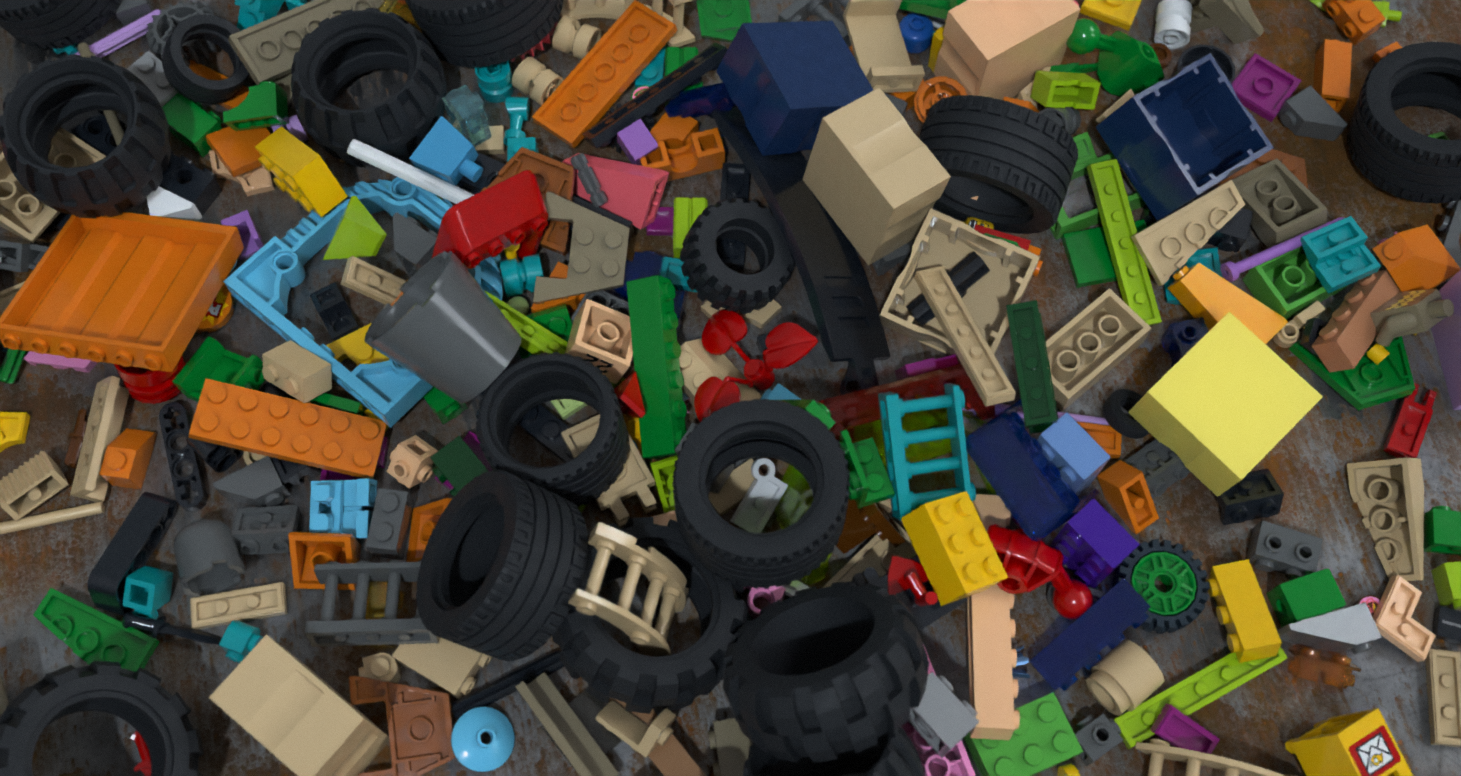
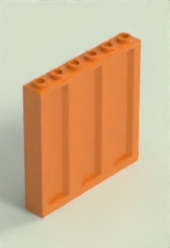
[0,212,244,372]

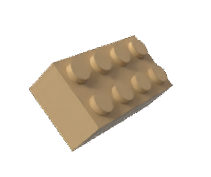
[1046,288,1152,412]

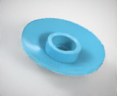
[451,707,515,772]

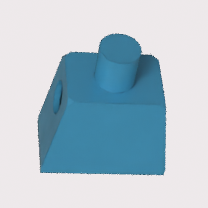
[409,116,483,185]

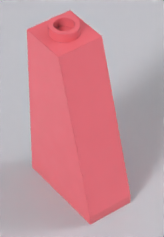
[562,153,669,229]

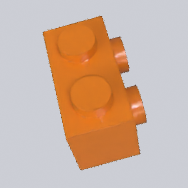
[1322,0,1386,46]

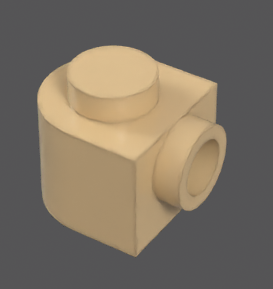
[359,653,402,683]

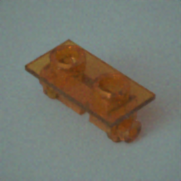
[1288,646,1361,689]

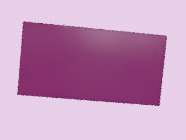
[1150,703,1220,754]

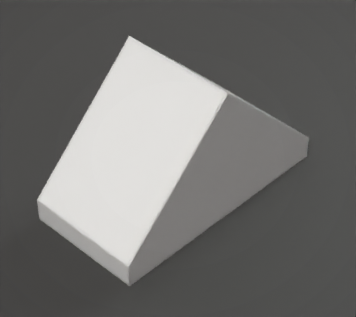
[146,187,203,222]

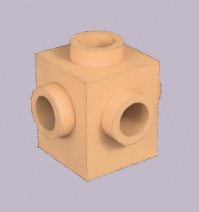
[387,435,438,489]

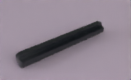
[451,649,564,719]

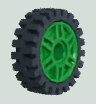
[1112,539,1210,634]

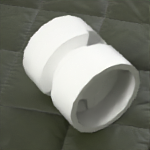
[1154,0,1192,49]

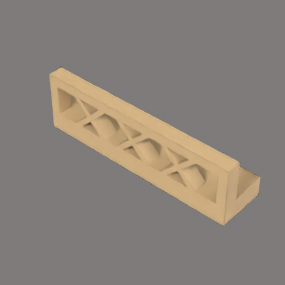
[70,375,129,502]

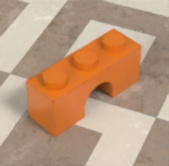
[640,128,725,182]

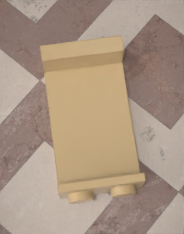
[843,0,925,93]

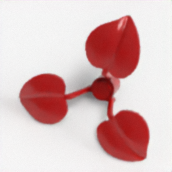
[694,310,819,422]

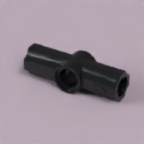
[906,252,990,327]

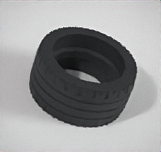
[162,14,250,105]

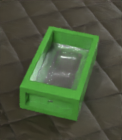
[1050,153,1146,240]

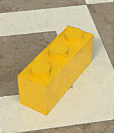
[1206,559,1282,663]

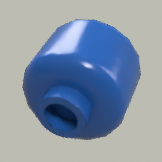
[899,13,934,54]

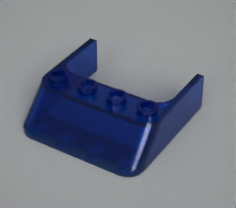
[965,399,1099,542]

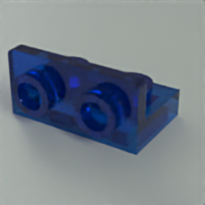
[664,82,734,118]

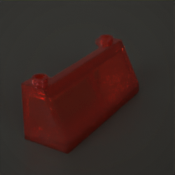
[816,364,996,441]

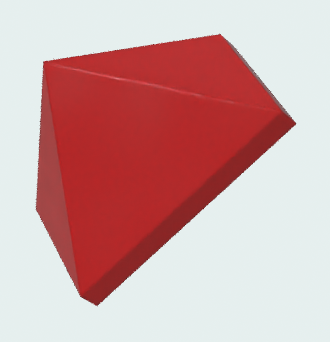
[614,371,646,418]

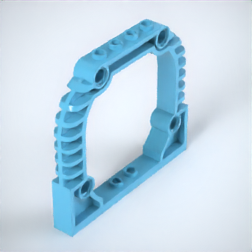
[223,177,503,428]

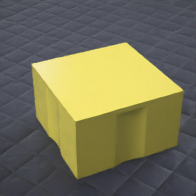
[1128,311,1323,497]

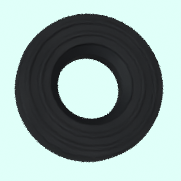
[1103,389,1149,439]

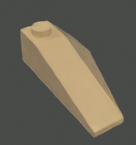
[1347,458,1424,581]

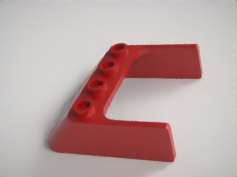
[431,170,548,270]

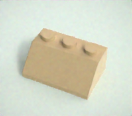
[679,338,762,408]

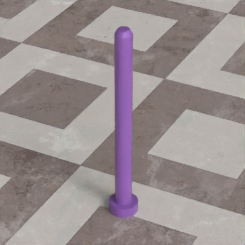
[1220,217,1344,282]

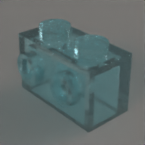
[442,84,492,147]

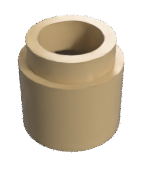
[1086,639,1164,716]

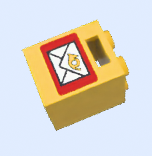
[1285,708,1413,776]

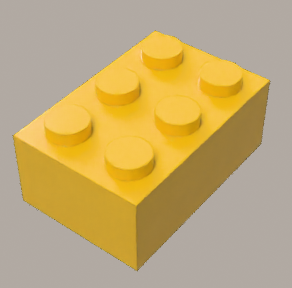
[255,126,348,218]
[900,491,1008,607]

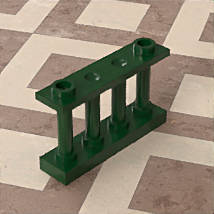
[1006,300,1058,434]

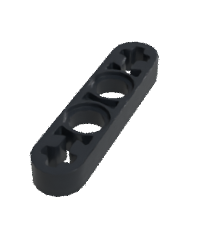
[159,402,207,512]

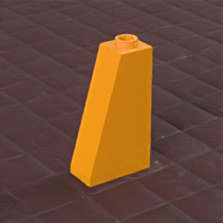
[1167,263,1288,344]

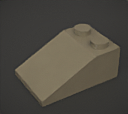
[1232,158,1327,248]

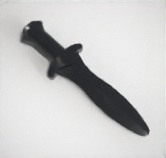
[122,612,222,645]

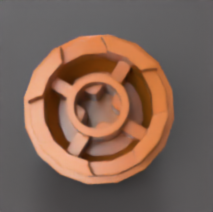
[914,76,967,124]

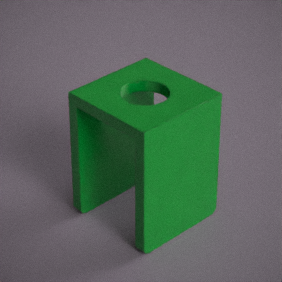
[1266,568,1346,627]

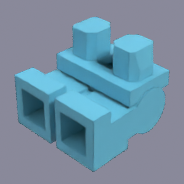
[309,478,378,539]

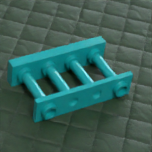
[878,383,976,521]

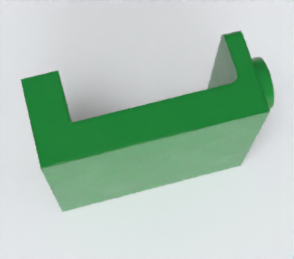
[172,336,266,402]

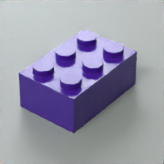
[1049,498,1140,589]

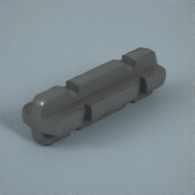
[570,153,607,207]

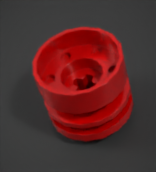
[114,356,186,404]

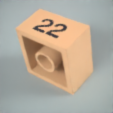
[565,299,633,384]

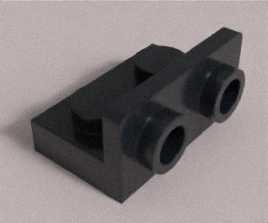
[1212,468,1284,525]

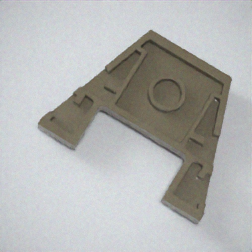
[533,192,630,304]

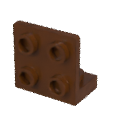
[835,499,905,554]

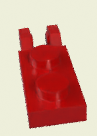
[1383,383,1437,458]

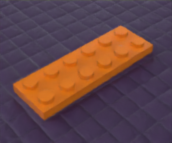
[532,0,678,149]
[189,378,387,479]

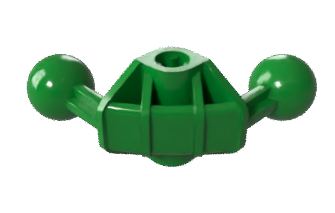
[1066,18,1165,97]

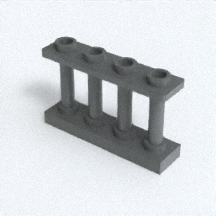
[305,559,439,647]

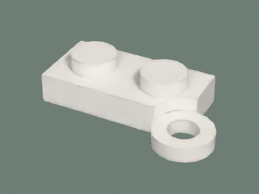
[730,458,788,533]

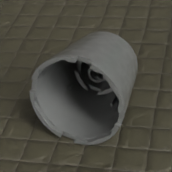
[365,250,521,404]

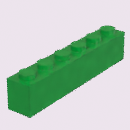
[626,275,687,459]

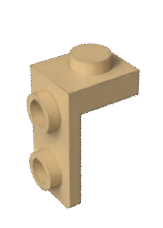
[595,701,677,757]

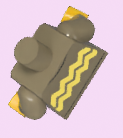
[1367,289,1454,365]

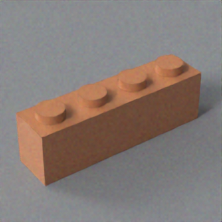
[1312,269,1401,373]

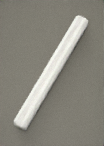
[347,139,474,204]

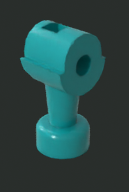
[503,97,530,145]

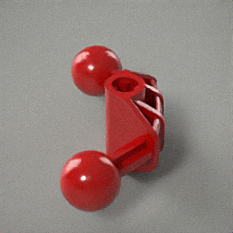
[987,524,1093,619]

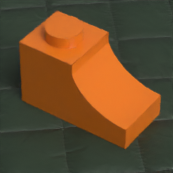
[650,105,699,149]

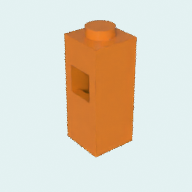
[1313,39,1352,112]

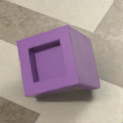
[617,119,658,165]
[221,210,264,260]

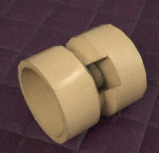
[552,16,601,59]
[512,57,563,105]

